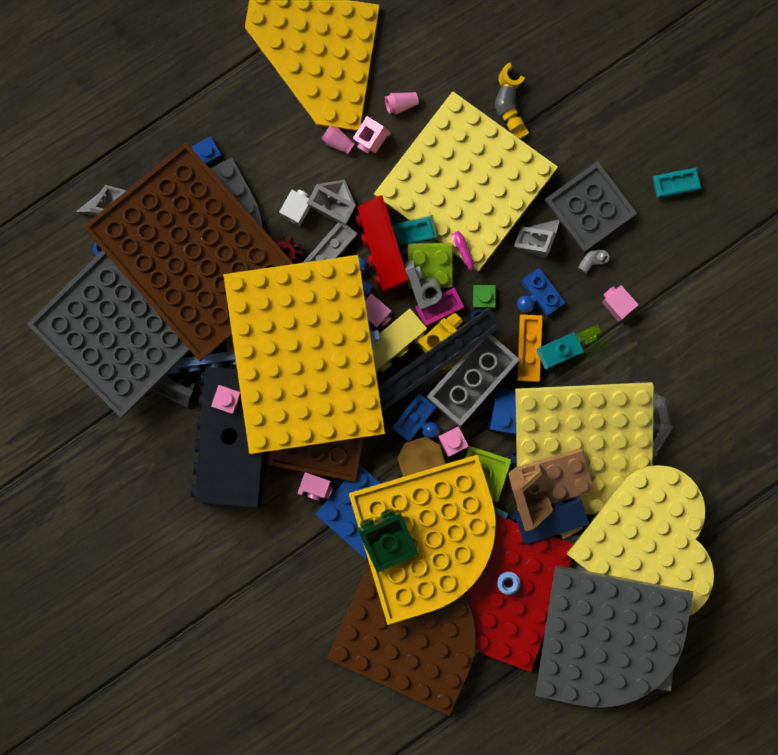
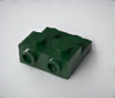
[357,508,419,573]

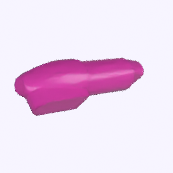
[451,231,474,270]

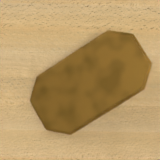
[398,437,446,477]

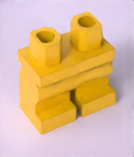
[417,313,466,373]

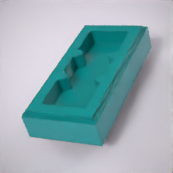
[652,167,701,198]
[392,215,438,246]
[536,332,584,369]

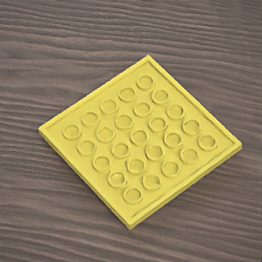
[374,92,558,272]
[515,382,654,515]

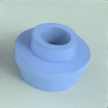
[497,572,520,595]

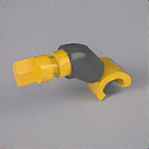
[495,62,529,139]

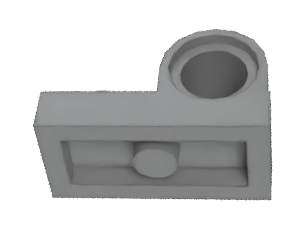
[405,260,442,309]

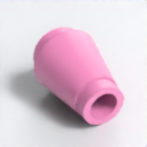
[385,92,419,115]
[321,125,355,154]

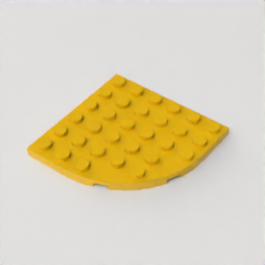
[349,455,496,625]

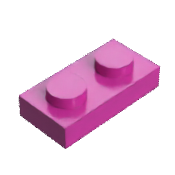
[415,287,464,327]

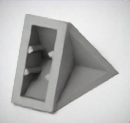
[307,179,356,224]
[76,185,126,217]
[514,220,560,259]

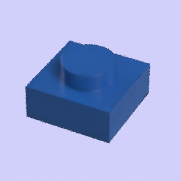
[192,136,222,165]

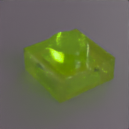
[576,324,601,345]

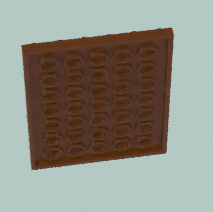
[83,142,293,362]

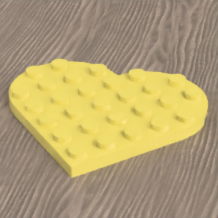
[567,465,714,616]

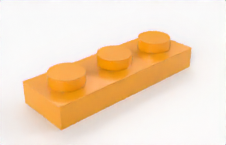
[517,315,542,382]

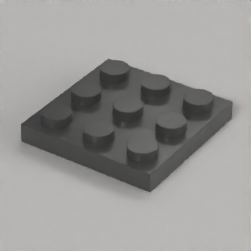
[544,161,637,253]

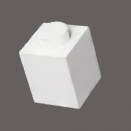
[279,190,311,227]

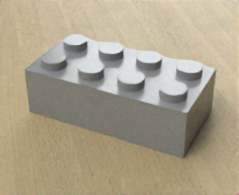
[426,334,520,427]

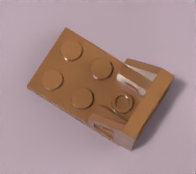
[508,448,594,531]

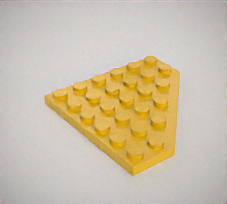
[245,0,380,132]

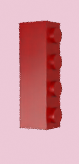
[355,195,408,294]

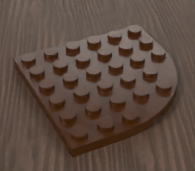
[327,563,476,716]

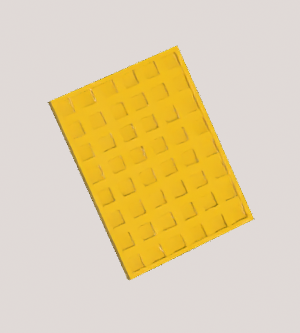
[223,255,385,454]

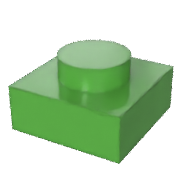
[473,285,495,308]

